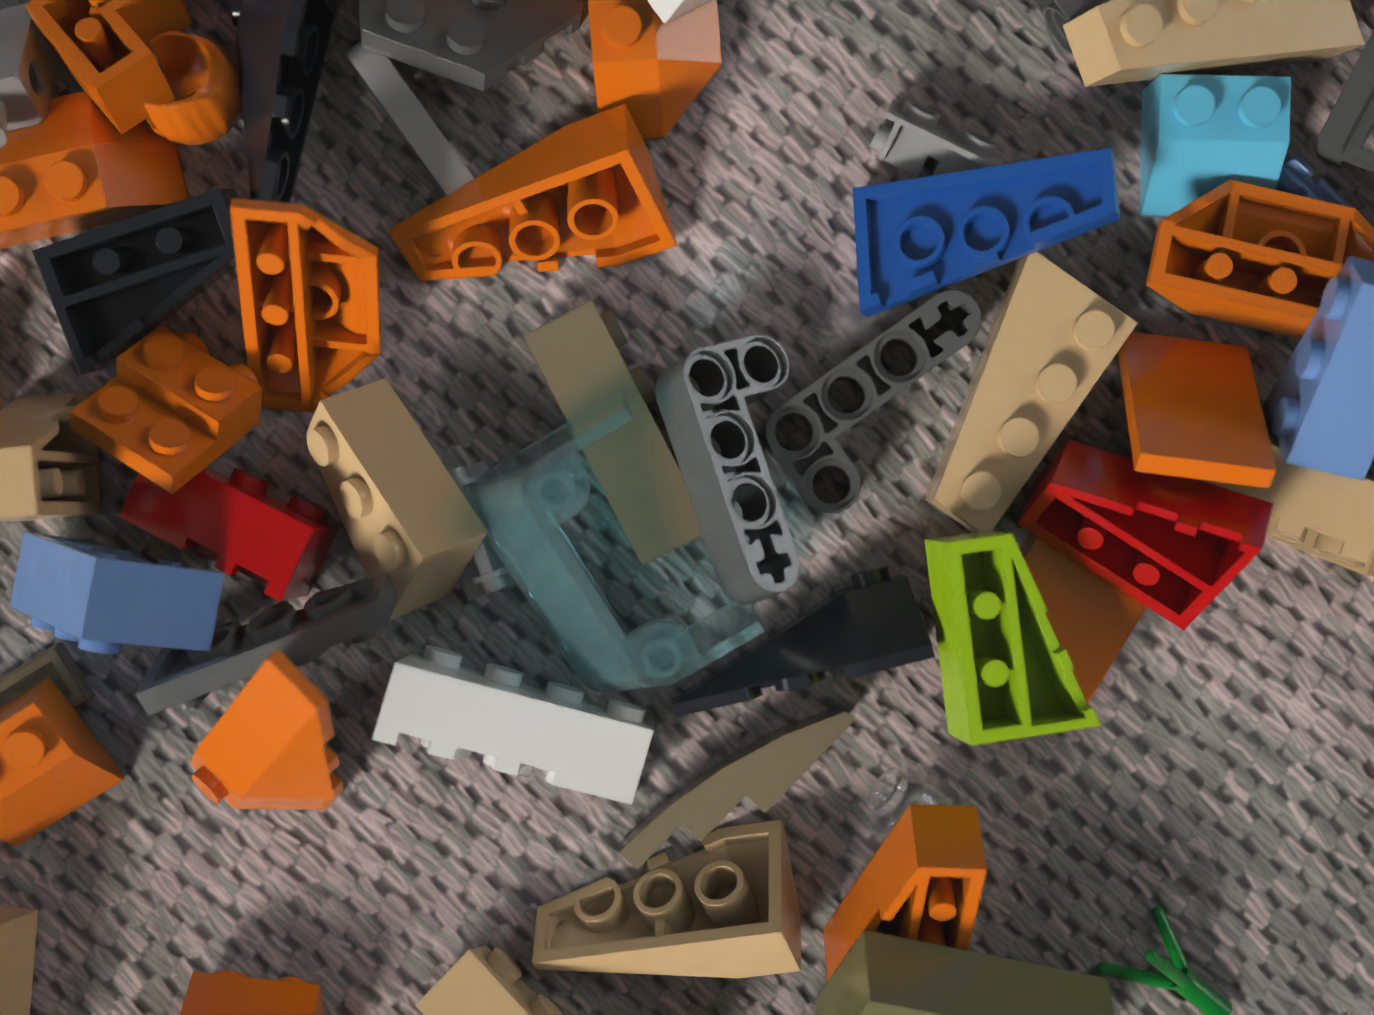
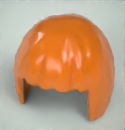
[144,31,242,145]

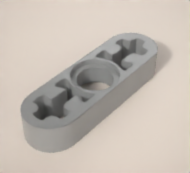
[345,41,474,196]

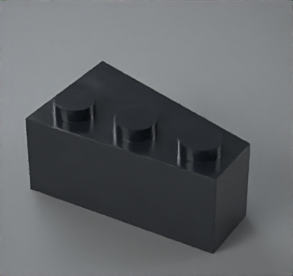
[32,188,238,376]

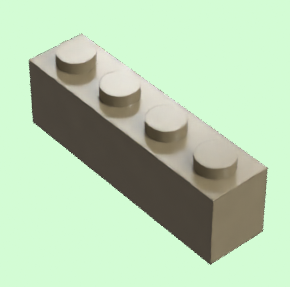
[523,300,702,566]

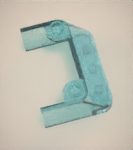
[470,388,765,692]

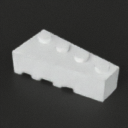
[372,645,655,805]

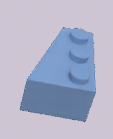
[1264,256,1374,481]
[10,531,224,654]

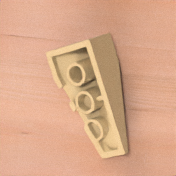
[532,819,801,979]

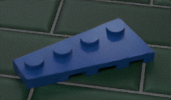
[853,148,1120,318]

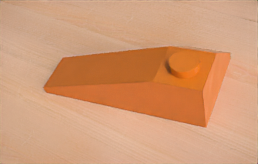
[390,104,677,281]
[189,649,344,810]

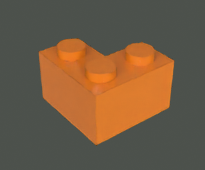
[25,0,193,134]

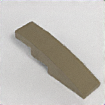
[619,705,855,870]

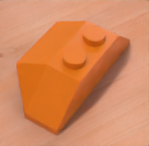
[588,0,722,140]
[0,91,189,249]
[1146,180,1374,339]
[230,198,382,412]

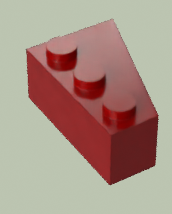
[1017,440,1274,630]
[118,465,339,602]

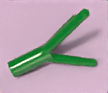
[1096,906,1232,1015]

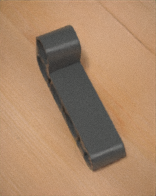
[763,290,982,513]
[655,335,800,605]

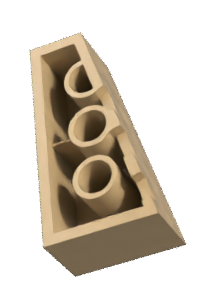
[1062,0,1365,87]
[1197,435,1374,579]

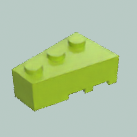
[924,531,1101,746]

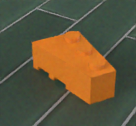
[823,804,987,983]

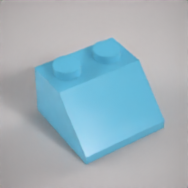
[1139,74,1291,217]

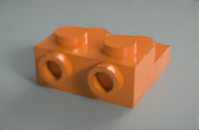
[70,325,262,494]

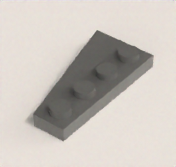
[135,573,399,716]

